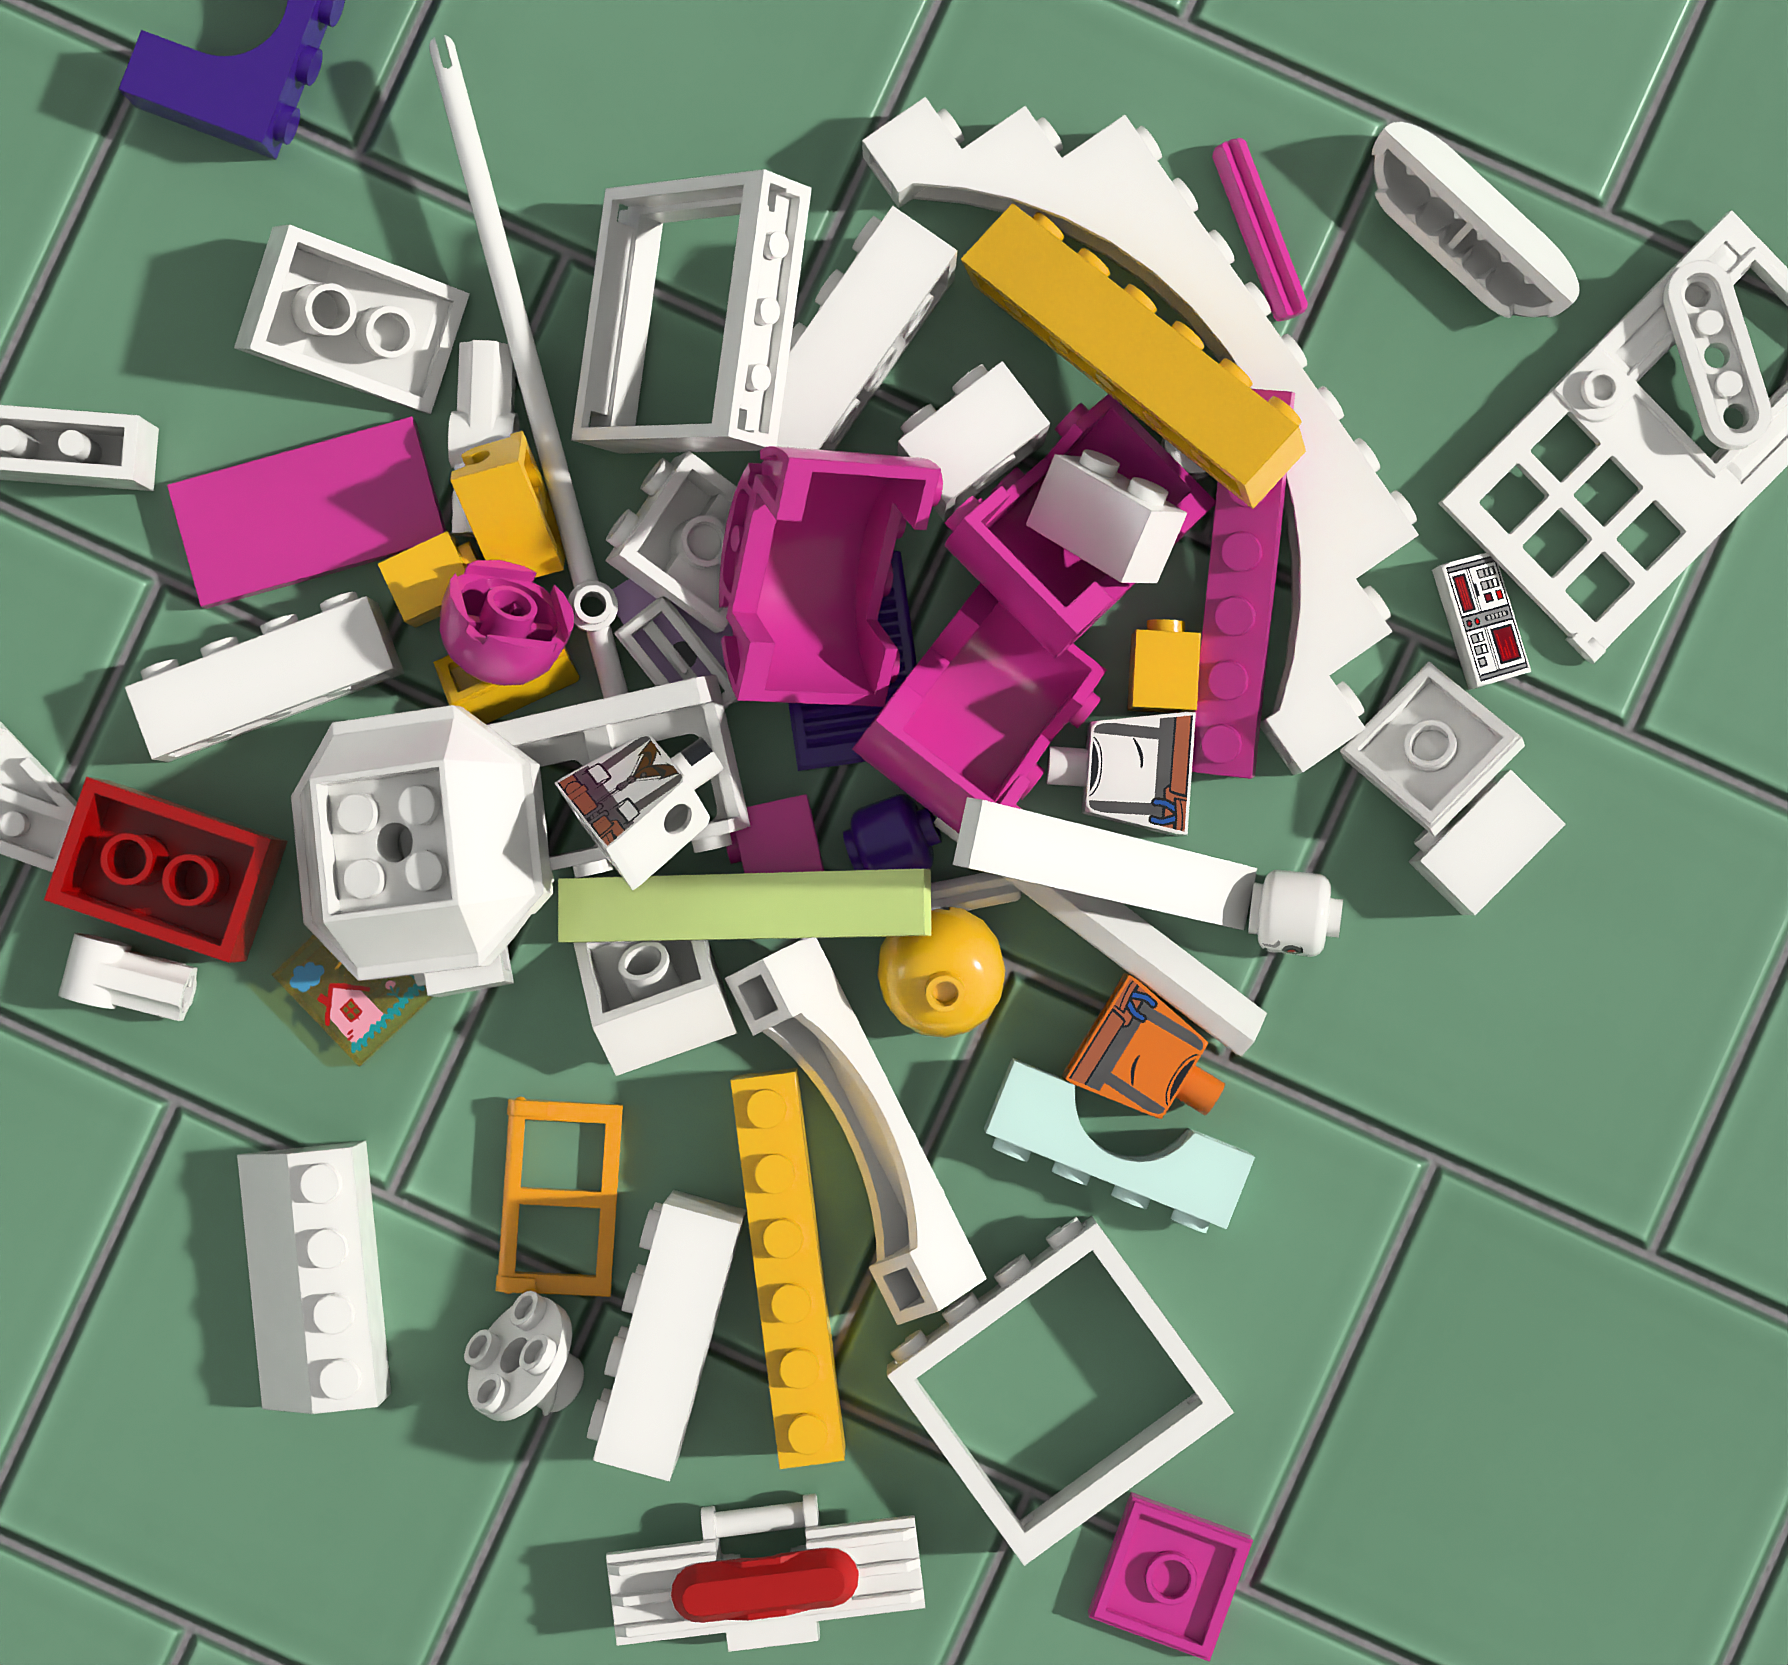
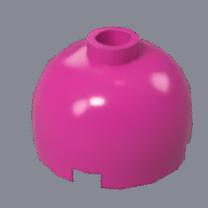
[440,560,574,686]

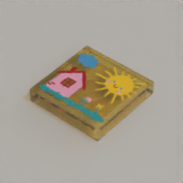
[271,934,434,1067]

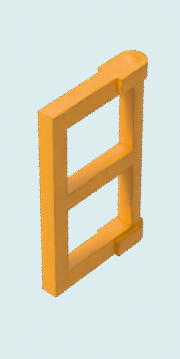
[495,1096,623,1297]

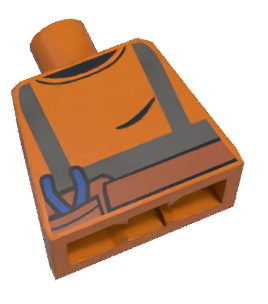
[1061,973,1225,1119]

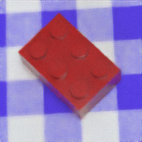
[44,777,288,963]

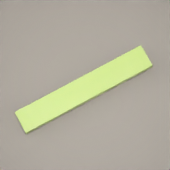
[558,869,931,943]

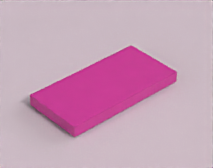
[167,416,446,609]

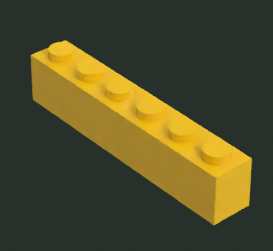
[961,203,1306,509]
[730,1067,846,1469]

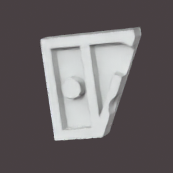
[0,721,77,872]

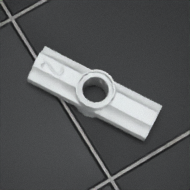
[448,340,520,538]

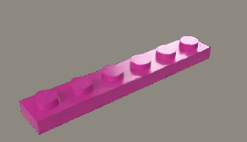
[1192,389,1295,779]

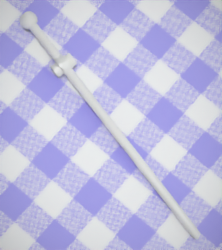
[429,35,629,698]

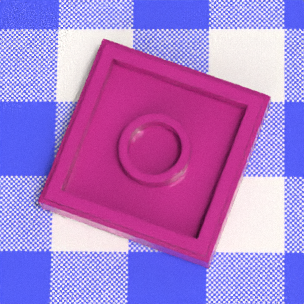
[1088,1492,1253,1662]

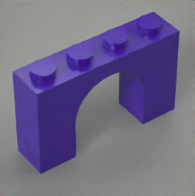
[118,0,345,160]

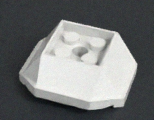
[291,705,553,981]

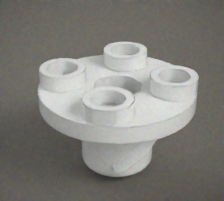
[464,1291,584,1421]

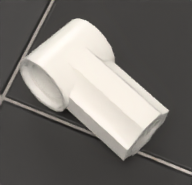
[58,933,197,1021]

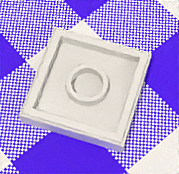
[1340,662,1525,837]

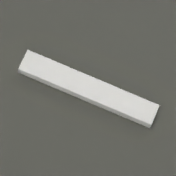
[953,797,1257,930]
[934,817,1267,1057]

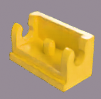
[450,431,565,578]

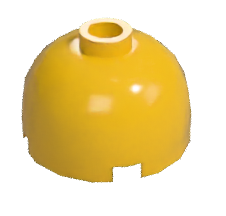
[877,907,1006,1038]

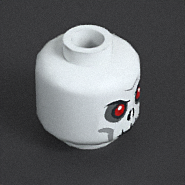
[1248,870,1343,957]

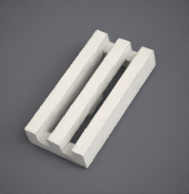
[614,596,738,709]

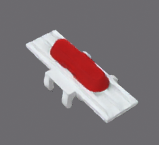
[606,1493,925,1652]

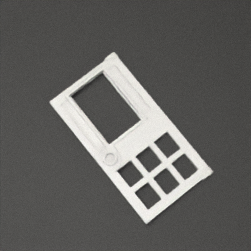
[1438,210,1788,664]

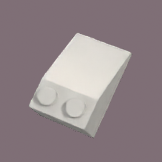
[234,225,470,414]

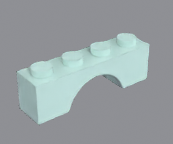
[984,1058,1255,1233]

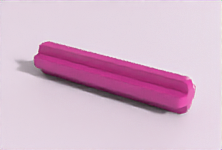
[1212,138,1308,322]

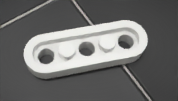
[1663,260,1772,450]

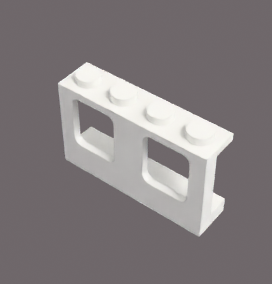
[487,675,750,882]

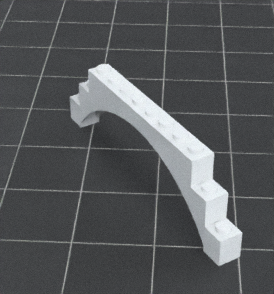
[862,97,1419,775]

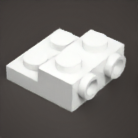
[605,451,737,633]

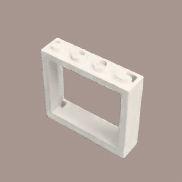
[571,169,811,454]
[887,1216,1234,1566]

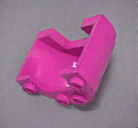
[944,394,1216,658]
[719,446,943,707]
[852,583,1107,833]

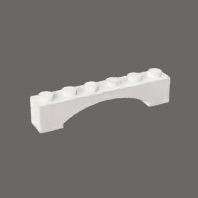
[725,938,987,1325]

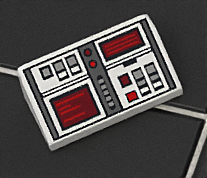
[1432,553,1531,690]

